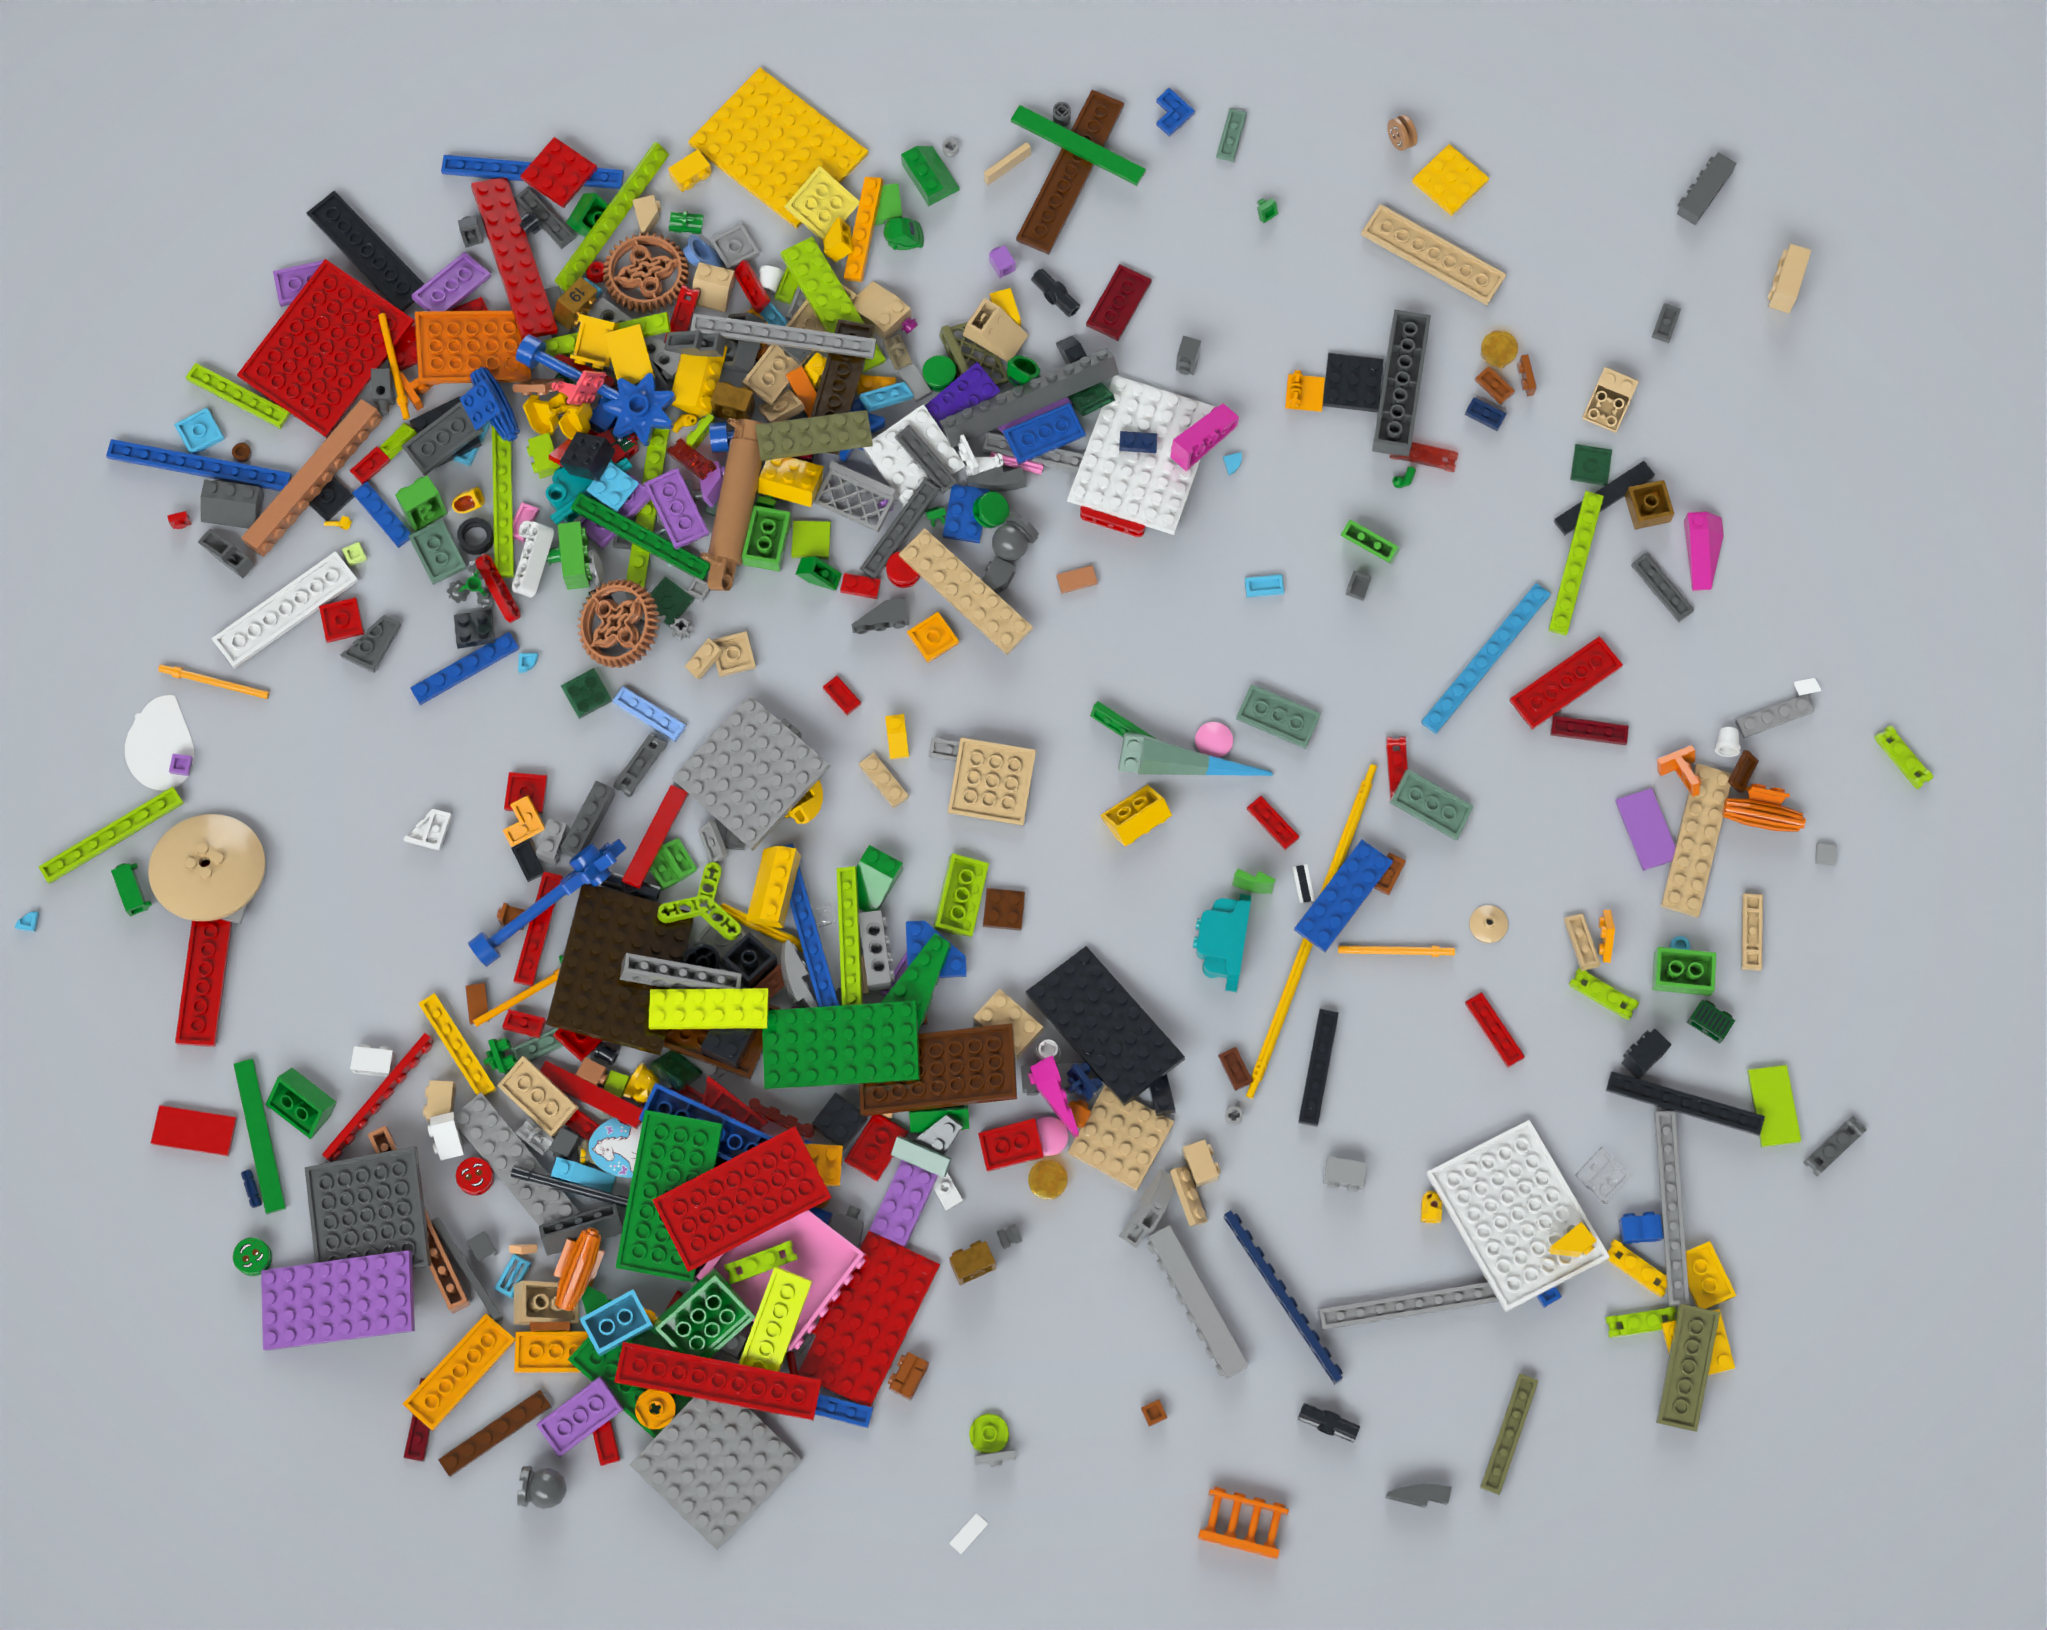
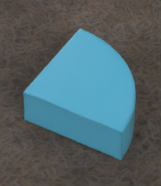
[1223,452,1242,475]
[518,653,539,673]
[14,912,39,932]

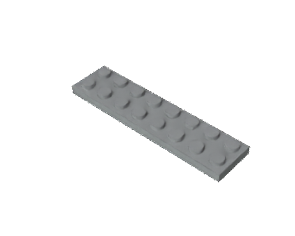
[454,1093,580,1226]

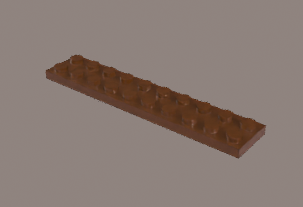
[1016,90,1125,255]

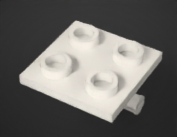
[958,434,1004,477]

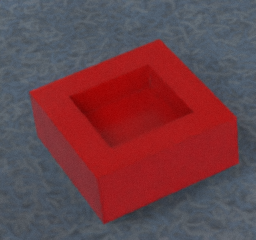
[167,511,191,529]

